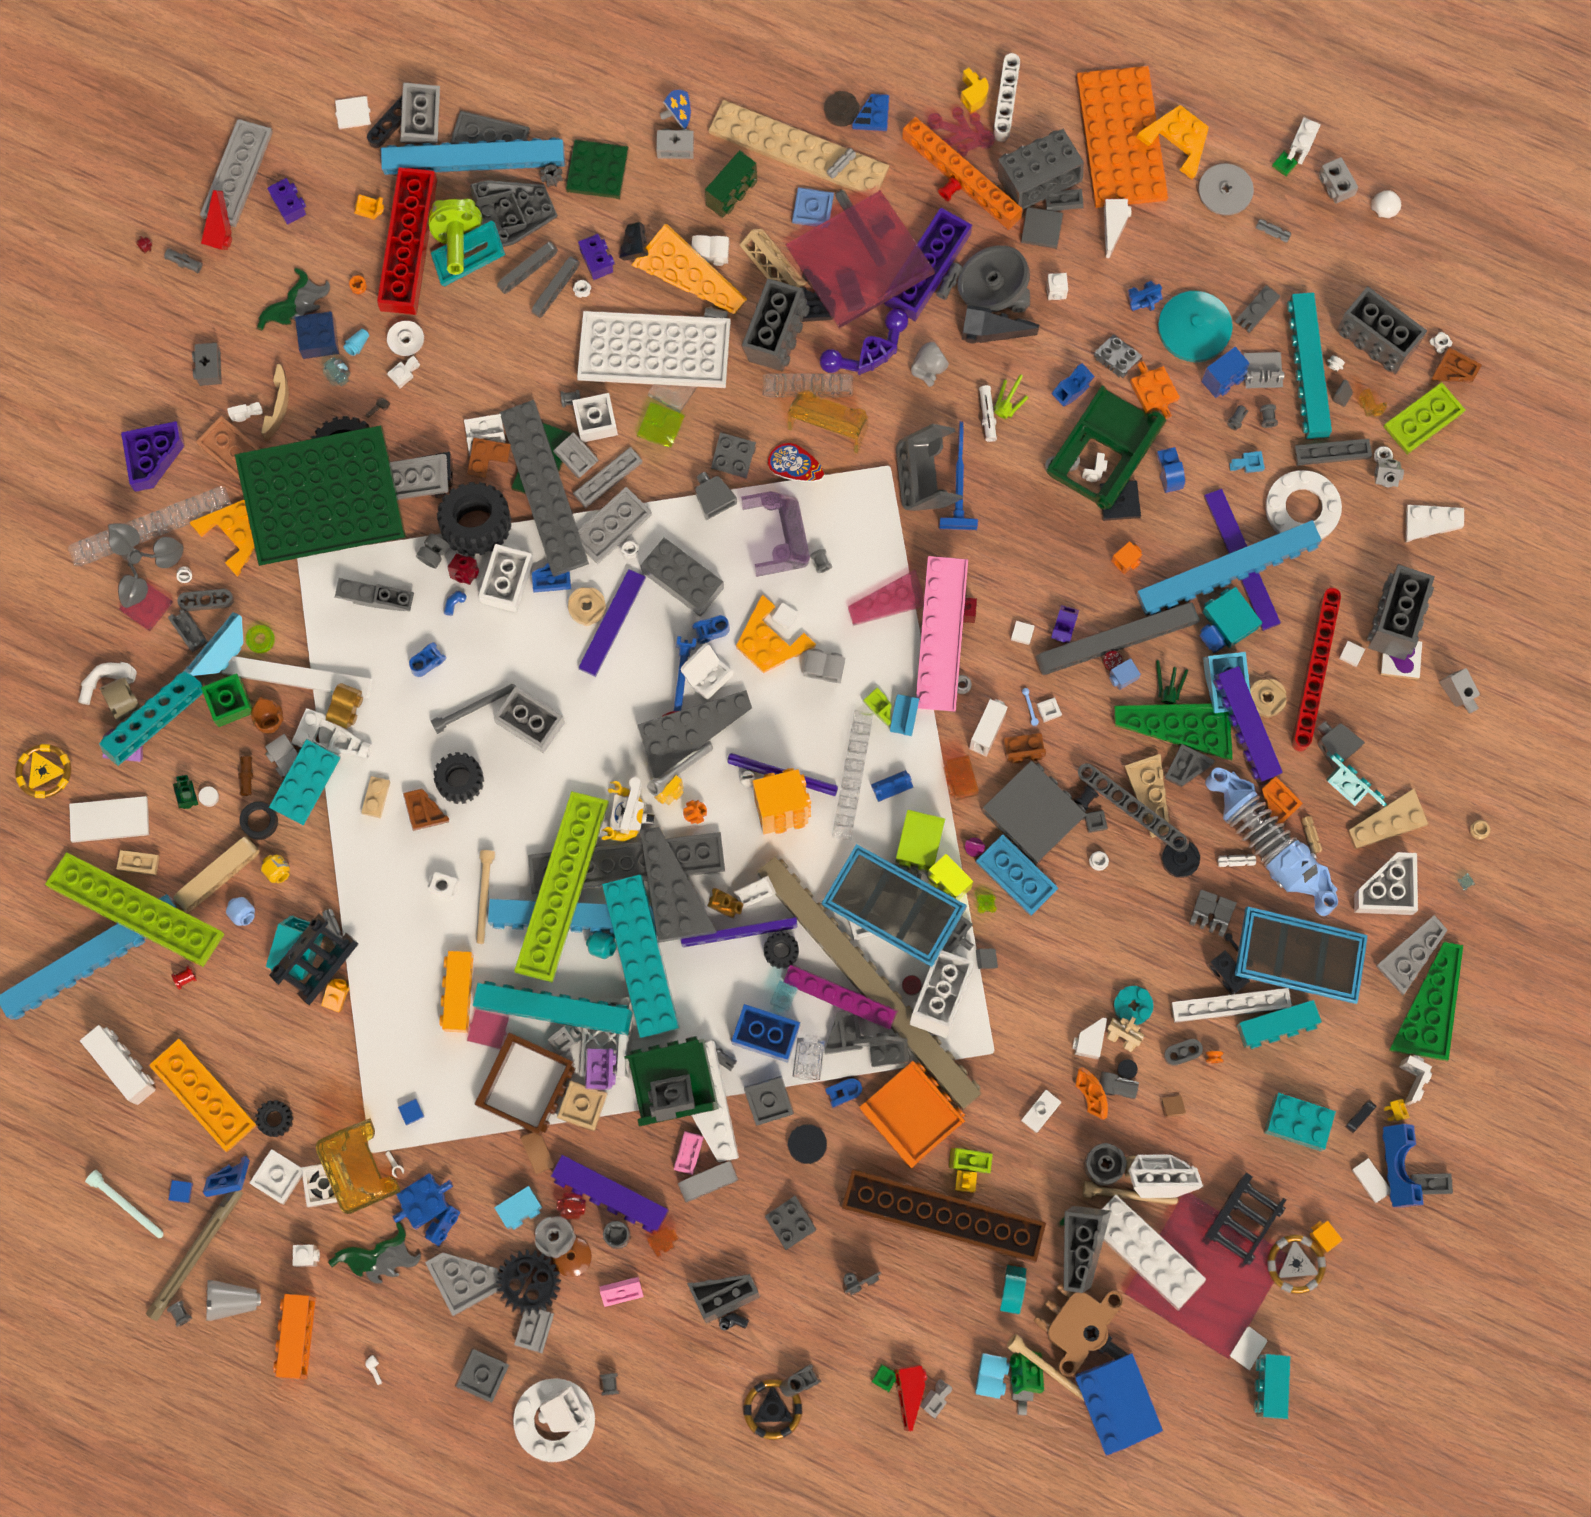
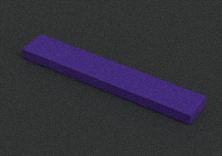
[578,569,646,677]
[681,917,798,948]

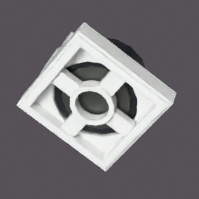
[301,1160,348,1208]

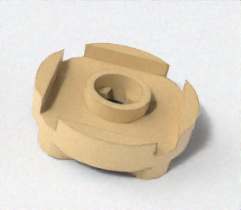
[568,587,606,626]
[1250,679,1287,718]

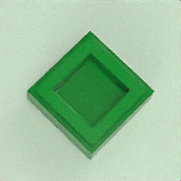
[1272,151,1298,177]
[872,1364,896,1393]

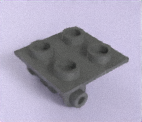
[1094,334,1142,378]
[711,432,756,478]
[765,1195,817,1250]
[843,1271,881,1296]

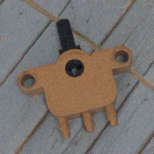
[1034,1283,1128,1377]

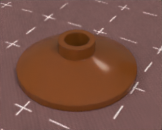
[552,1237,592,1277]

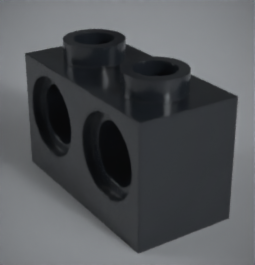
[1207,950,1250,995]

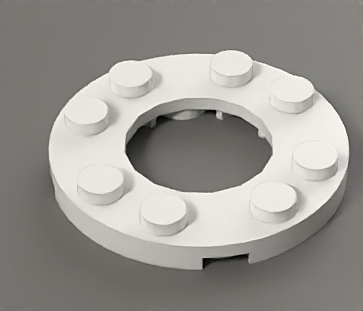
[1265,470,1342,540]
[513,1379,595,1462]

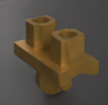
[707,888,744,918]

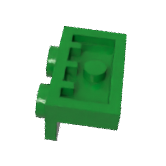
[1010,1351,1045,1394]

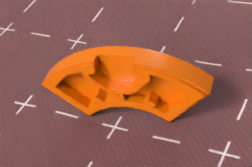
[1075,1067,1108,1119]

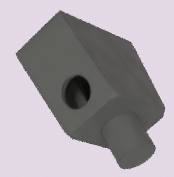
[695,472,737,521]
[1317,721,1365,769]

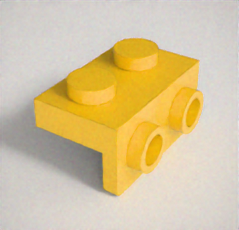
[654,775,684,806]

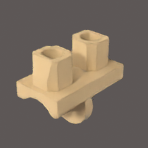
[1106,1016,1144,1052]

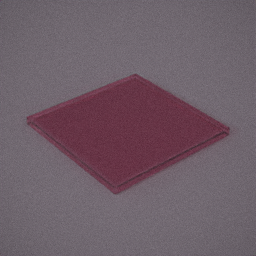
[786,190,935,328]
[1124,1193,1287,1360]

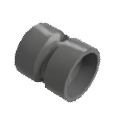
[416,533,450,569]
[603,1221,631,1249]

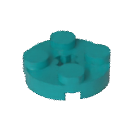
[1114,986,1154,1025]

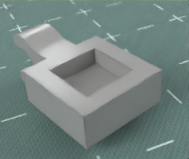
[920,1379,952,1418]
[1012,1390,1034,1416]

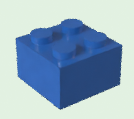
[1201,347,1250,398]

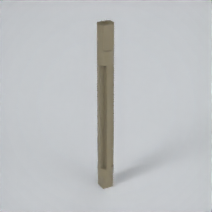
[146,1190,243,1322]

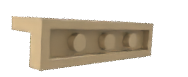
[740,229,807,288]

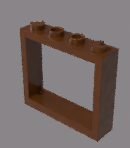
[474,1033,576,1136]

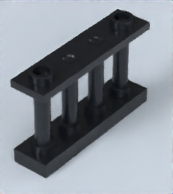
[269,914,359,1005]
[1201,1172,1286,1269]

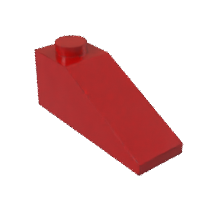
[201,190,232,250]
[894,1365,927,1432]

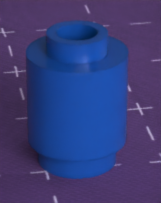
[1199,624,1226,653]

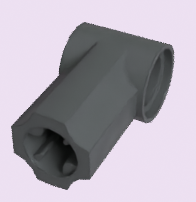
[1099,1072,1139,1099]

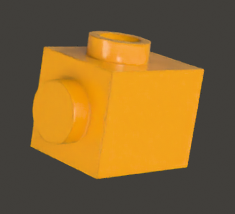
[1309,1221,1343,1253]

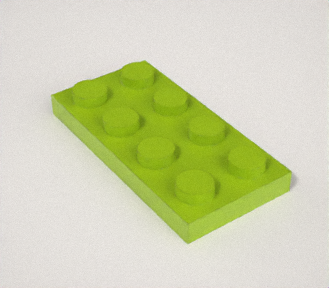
[1383,382,1466,455]

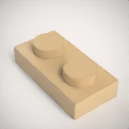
[361,776,391,819]
[116,850,160,875]

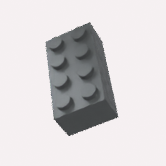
[640,537,724,617]

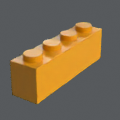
[439,951,474,1033]

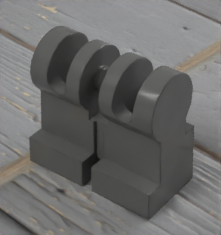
[1189,890,1237,937]

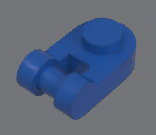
[825,1078,862,1108]

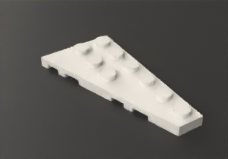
[692,1041,739,1162]

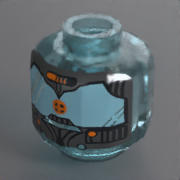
[323,358,351,386]

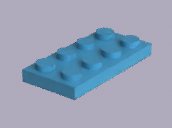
[975,834,1058,916]

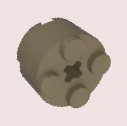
[99,677,140,722]

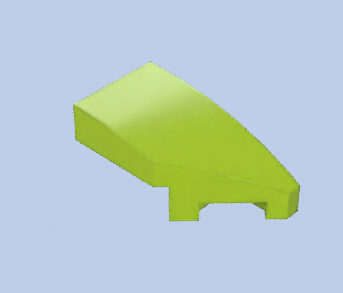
[862,687,891,726]

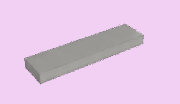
[573,447,643,509]

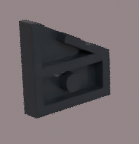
[619,222,648,261]
[800,287,836,322]

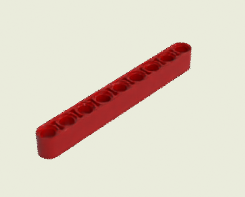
[1292,588,1341,752]

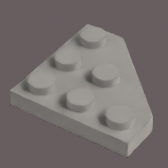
[425,1253,501,1316]

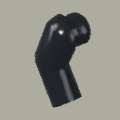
[719,1313,749,1331]

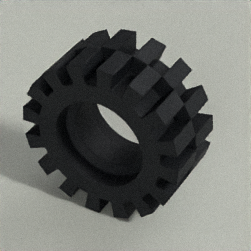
[764,932,799,969]
[255,1100,294,1138]

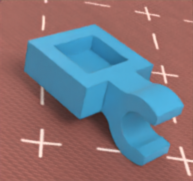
[1229,451,1265,473]

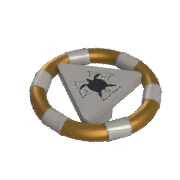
[1267,1235,1326,1294]

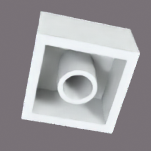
[572,393,618,442]

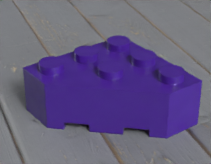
[121,421,184,492]

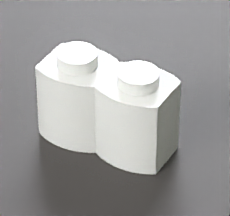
[691,235,729,266]

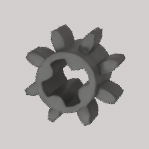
[540,164,563,187]

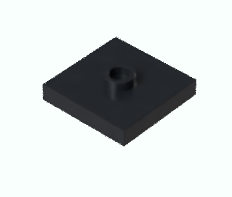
[1099,481,1141,521]

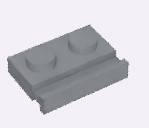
[553,432,599,479]
[514,1309,554,1353]

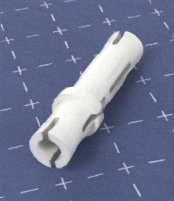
[979,386,997,442]

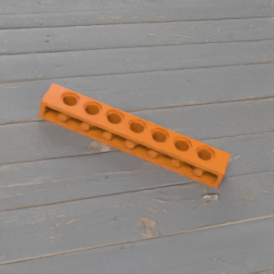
[902,117,1023,230]

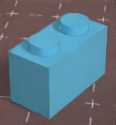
[494,1186,543,1230]

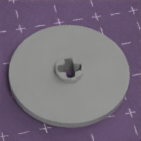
[1199,164,1254,215]

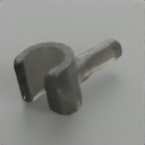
[366,398,390,418]

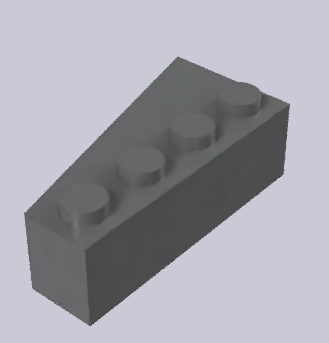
[1064,1206,1111,1293]

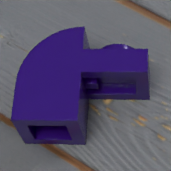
[1051,605,1079,643]

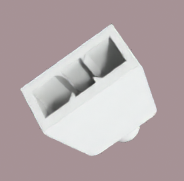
[538,1386,588,1432]

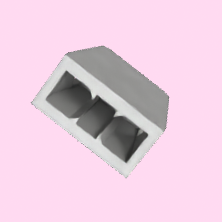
[1439,668,1480,714]

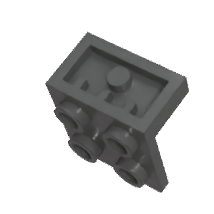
[853,1033,909,1067]

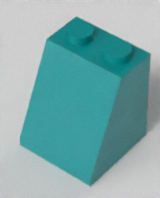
[266,915,324,980]

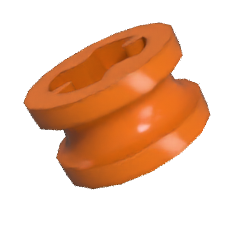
[349,275,367,295]
[1206,1051,1224,1063]

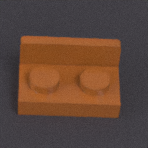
[1003,733,1046,764]

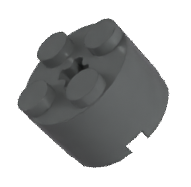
[1084,1143,1127,1186]

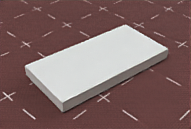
[69,796,149,843]

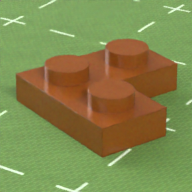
[467,438,511,478]

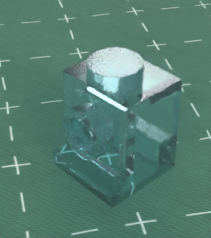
[770,981,798,1013]

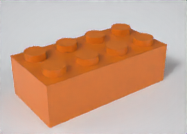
[273,1294,316,1379]

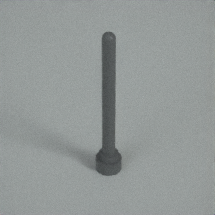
[430,684,516,734]

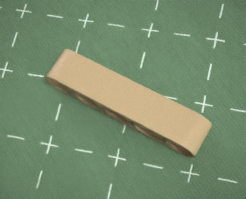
[173,836,260,913]

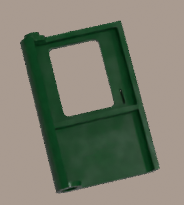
[1046,385,1166,510]

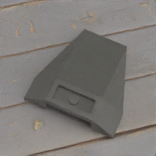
[470,180,558,247]

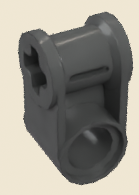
[780,1364,821,1397]

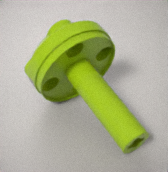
[429,199,482,275]

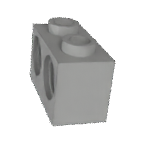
[1319,157,1358,204]

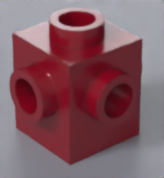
[447,553,479,585]

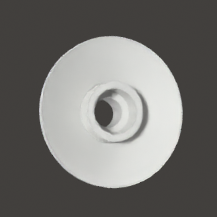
[387,321,424,356]

